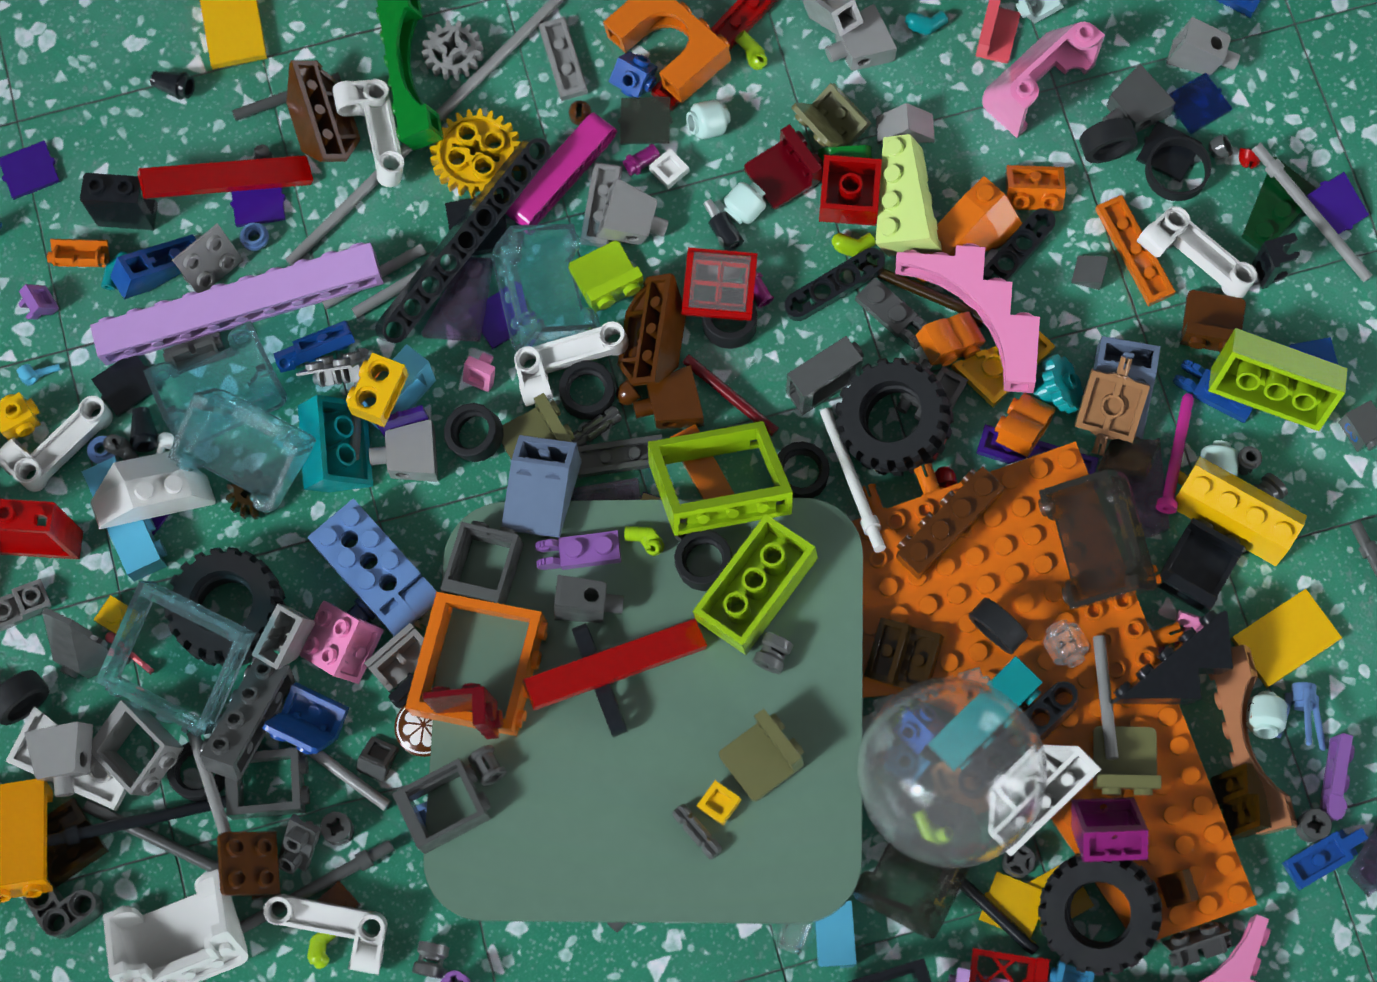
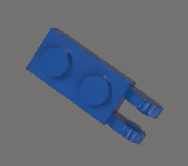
[1173,359,1253,423]

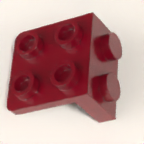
[744,124,823,209]
[423,683,503,739]

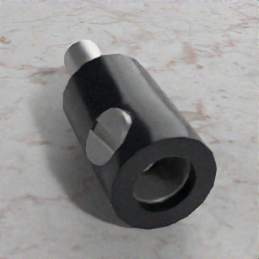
[703,199,744,251]

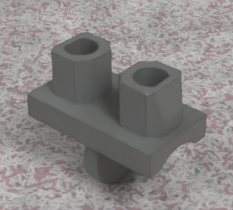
[278,814,321,874]

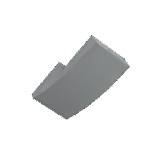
[0,579,52,632]

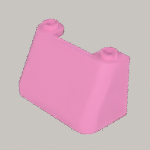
[982,22,1105,138]

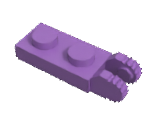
[535,530,622,570]
[1320,733,1355,822]

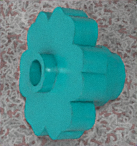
[1032,354,1084,414]

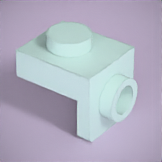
[1016,0,1064,24]

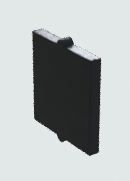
[1136,121,1202,183]
[91,355,161,417]

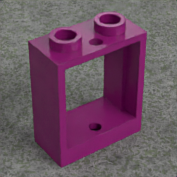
[1071,797,1148,862]

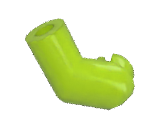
[735,30,768,70]
[624,526,664,556]
[307,932,337,969]

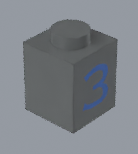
[1338,400,1377,452]

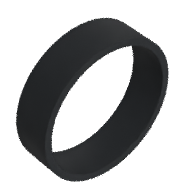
[1145,136,1211,201]

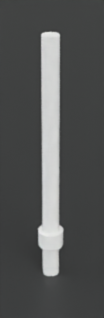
[820,408,886,553]

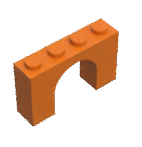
[603,0,731,103]

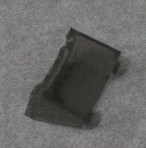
[1039,469,1157,609]
[853,786,982,939]

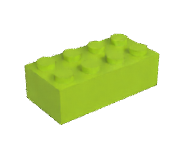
[1208,328,1347,431]
[692,514,818,655]

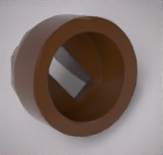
[569,100,591,125]
[616,379,641,405]

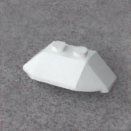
[91,451,216,529]
[989,744,1101,857]

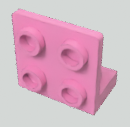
[299,601,384,684]

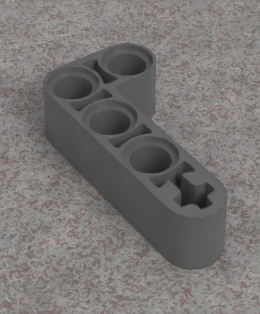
[22,876,104,939]

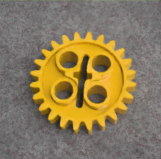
[430,108,521,198]

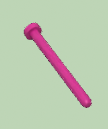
[1156,393,1194,514]

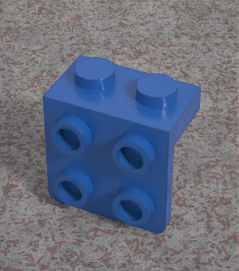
[263,682,350,755]

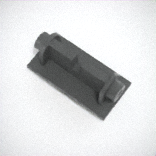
[163,331,228,377]
[1162,922,1232,968]

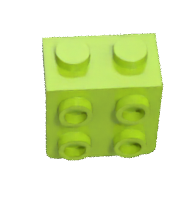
[568,241,644,314]

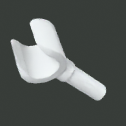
[156,432,179,454]

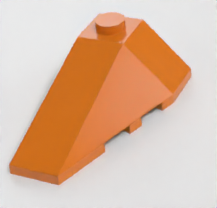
[917,176,1023,284]

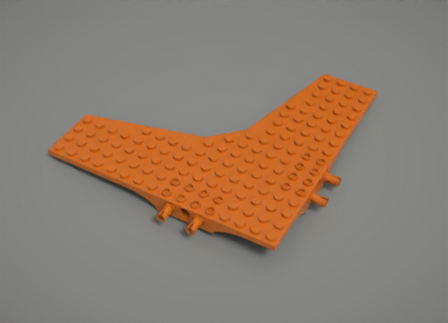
[852,441,1257,940]

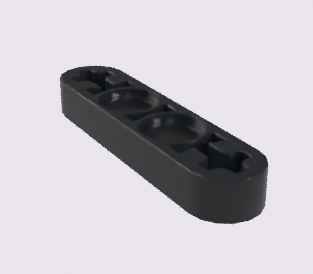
[983,208,1056,282]
[785,248,885,321]
[572,623,628,737]

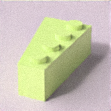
[876,134,942,257]

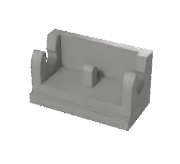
[364,623,424,693]

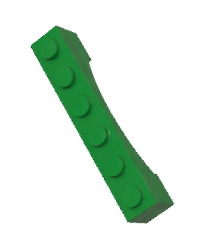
[376,0,444,151]

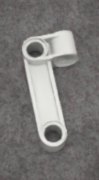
[332,79,404,187]
[1136,206,1258,298]
[514,321,629,407]
[0,396,113,492]
[264,894,387,975]

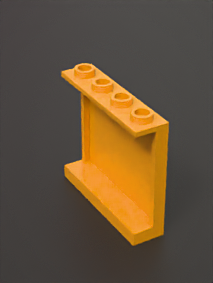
[0,779,53,903]

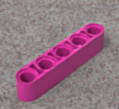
[505,113,617,232]

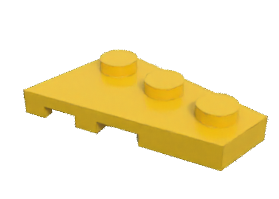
[951,331,1056,407]

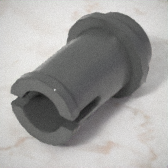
[1238,446,1262,475]

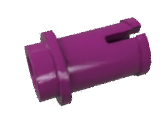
[623,144,660,176]
[741,270,774,308]

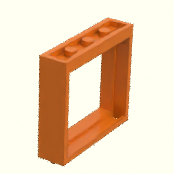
[405,592,548,737]

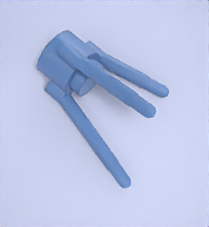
[1276,682,1326,751]

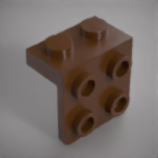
[1180,290,1246,352]
[217,832,280,900]

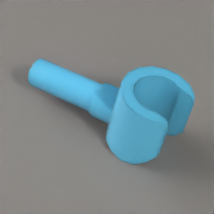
[17,363,61,386]

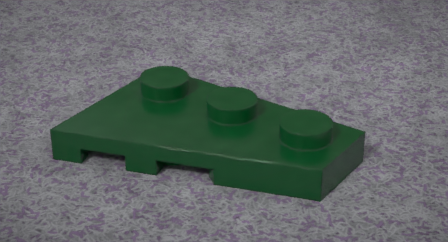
[1241,156,1316,251]

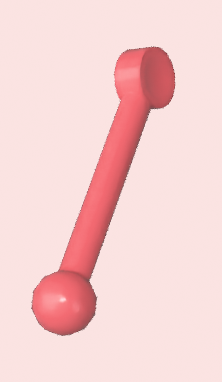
[105,632,154,675]

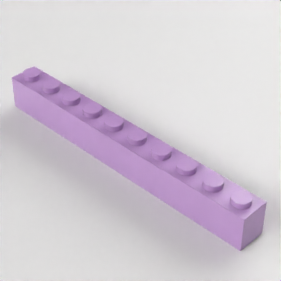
[90,243,384,366]

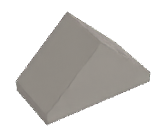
[876,103,935,145]

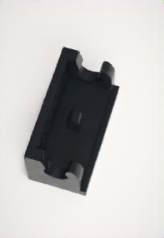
[1252,233,1300,289]

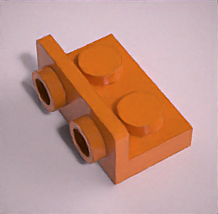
[1005,165,1066,211]

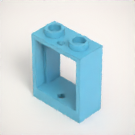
[363,344,436,429]

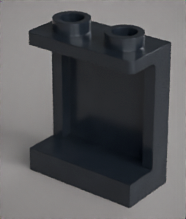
[80,173,158,230]
[1155,518,1246,614]

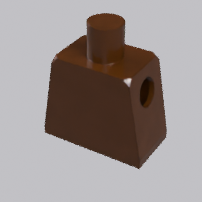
[633,365,704,430]

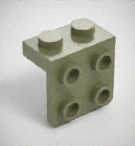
[791,83,872,147]
[502,393,575,460]
[719,708,805,801]
[1093,726,1161,796]

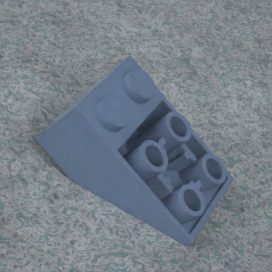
[1083,336,1161,440]
[501,435,582,538]

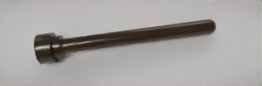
[858,261,984,328]

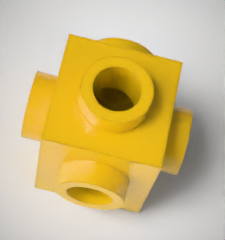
[0,392,41,441]

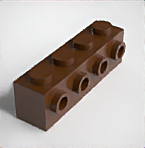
[896,466,1005,579]

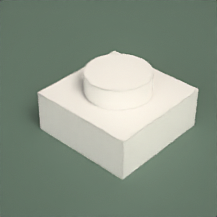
[649,148,689,190]

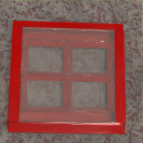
[681,247,758,321]

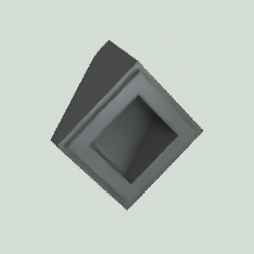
[1071,256,1109,290]
[356,736,399,782]

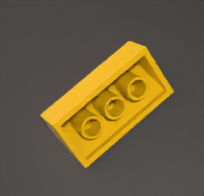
[1174,456,1307,566]

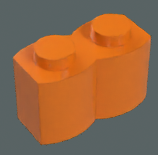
[915,311,986,366]
[995,393,1056,457]

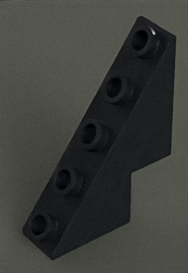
[1111,610,1233,705]

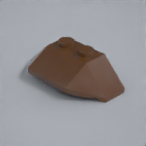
[286,60,361,162]
[618,273,686,386]

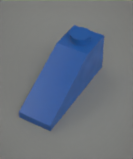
[110,234,196,299]

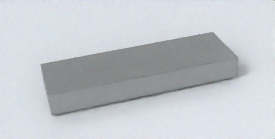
[538,17,588,101]
[580,162,623,247]

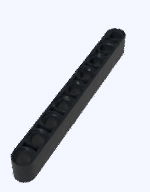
[375,138,551,343]

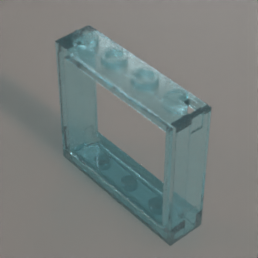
[95,581,256,737]

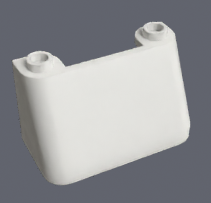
[103,869,248,982]

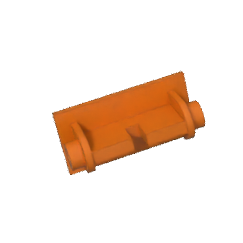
[47,238,110,267]

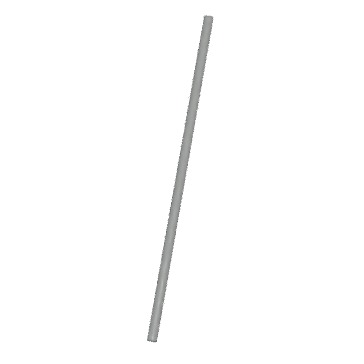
[285,0,565,266]

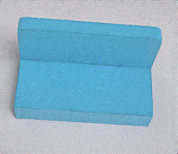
[815,901,857,968]

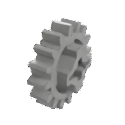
[421,20,483,81]

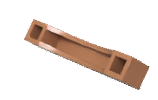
[1208,644,1298,835]

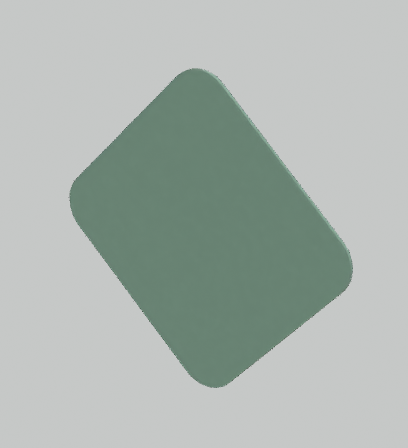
[424,498,863,924]

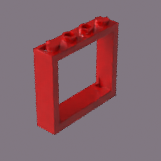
[0,499,84,560]

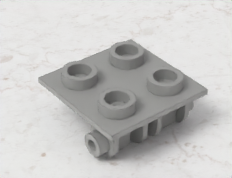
[172,223,244,293]
[296,351,371,387]

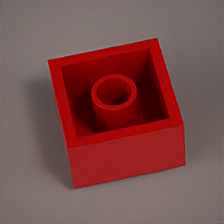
[819,155,882,226]

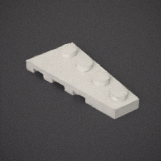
[6,706,127,811]

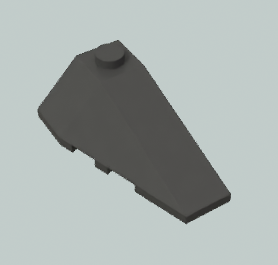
[42,607,131,679]

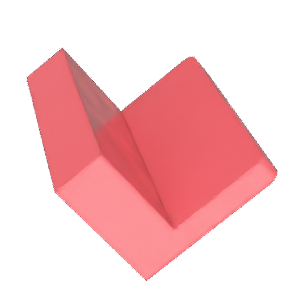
[975,0,1020,63]

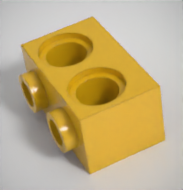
[346,352,409,427]

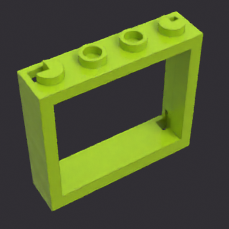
[648,421,793,536]

